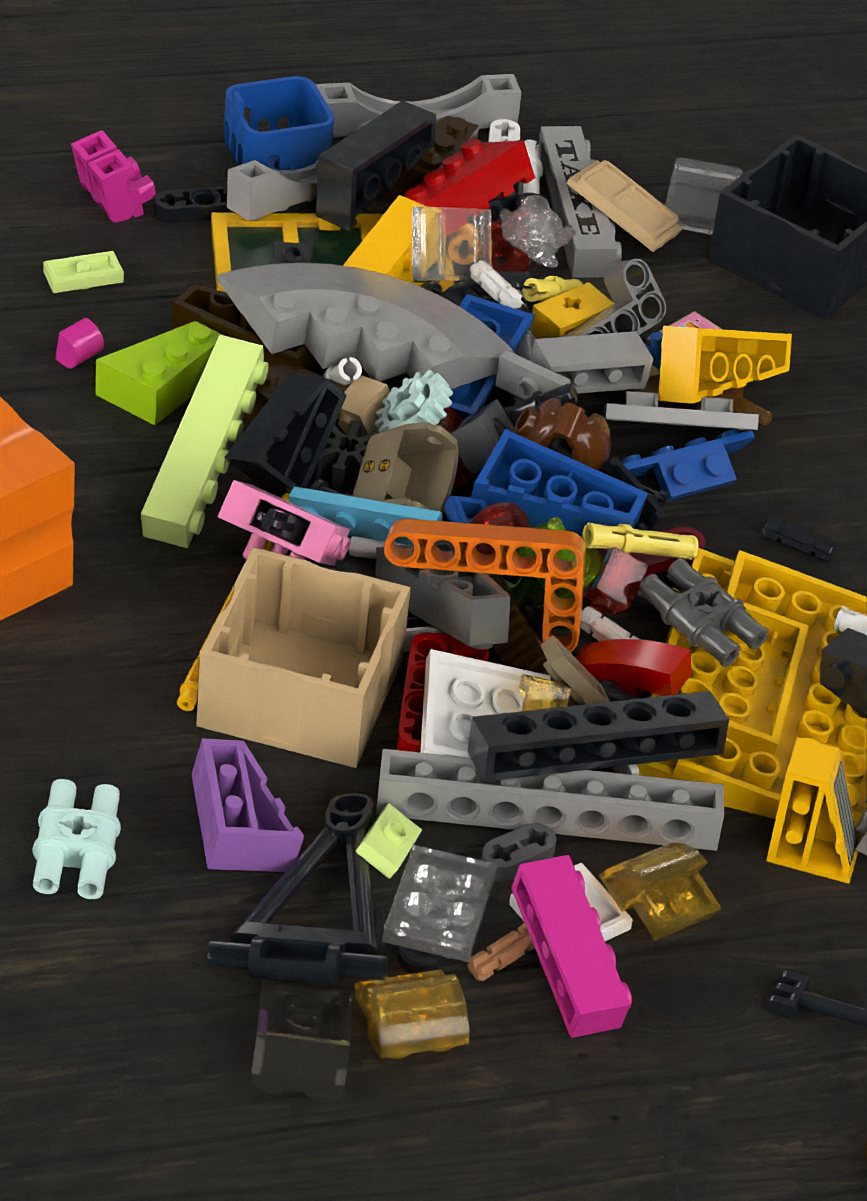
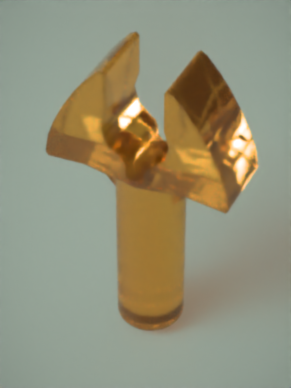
[707,386,773,426]

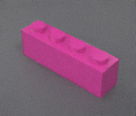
[511,855,632,1038]

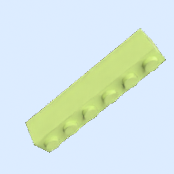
[141,335,269,548]

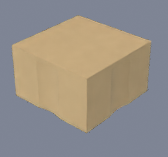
[196,547,411,768]

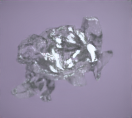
[499,194,576,268]

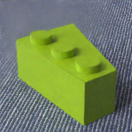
[95,321,222,426]

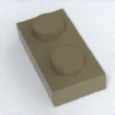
[541,635,610,705]

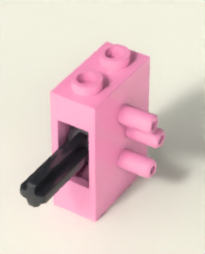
[218,480,351,565]

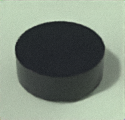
[397,932,443,975]

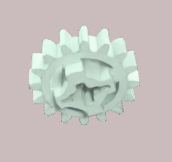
[375,370,453,432]

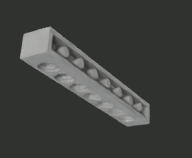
[376,749,724,851]

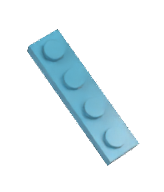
[288,487,445,544]

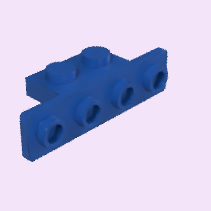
[621,429,755,502]

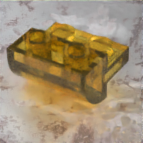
[599,842,721,941]
[355,969,469,1059]

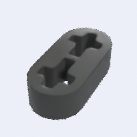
[481,823,556,882]

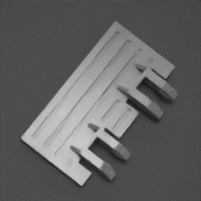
[602,391,759,431]

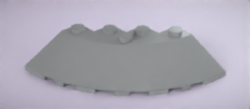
[217,263,516,389]

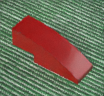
[575,639,691,696]

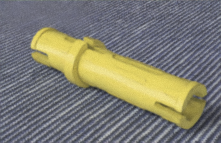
[582,522,699,561]

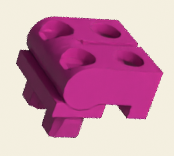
[71,130,156,223]

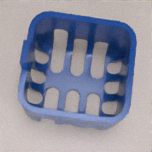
[223,76,334,170]

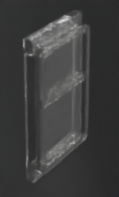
[665,158,743,234]
[412,206,491,281]

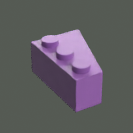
[192,738,304,872]

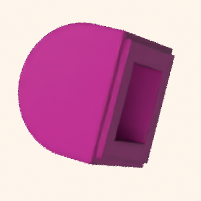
[55,317,104,368]

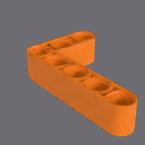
[384,519,586,652]

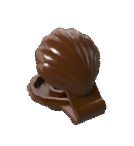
[514,398,612,471]

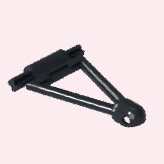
[207,793,389,985]

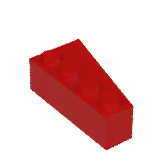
[405,139,535,241]

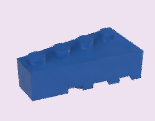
[470,429,648,537]

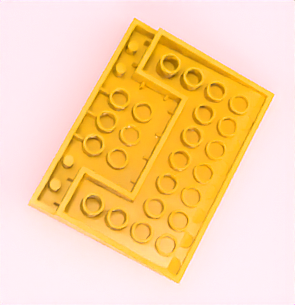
[636,548,867,840]

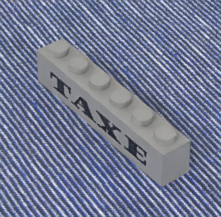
[539,126,622,278]

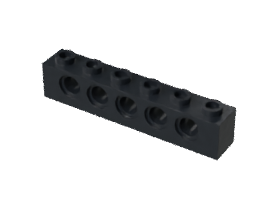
[468,691,729,782]

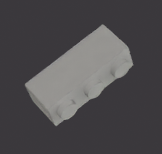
[529,331,653,394]

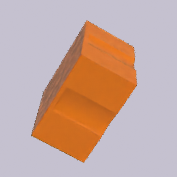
[0,397,75,621]

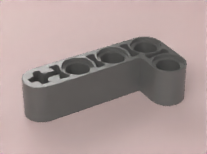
[562,259,666,337]

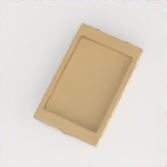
[566,160,682,252]

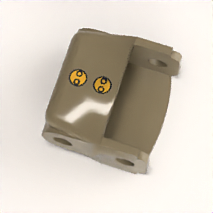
[352,422,458,515]

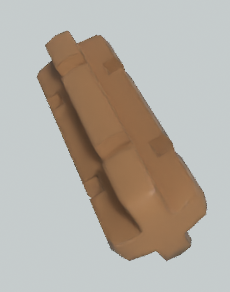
[467,923,535,981]

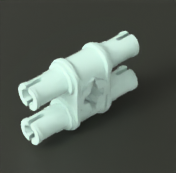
[32,779,121,899]

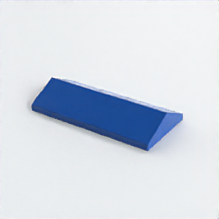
[440,294,534,421]

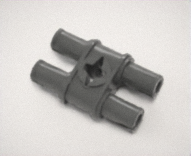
[638,558,769,667]

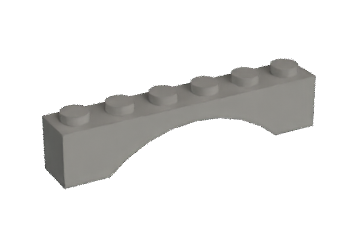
[316,74,522,138]
[227,120,372,221]

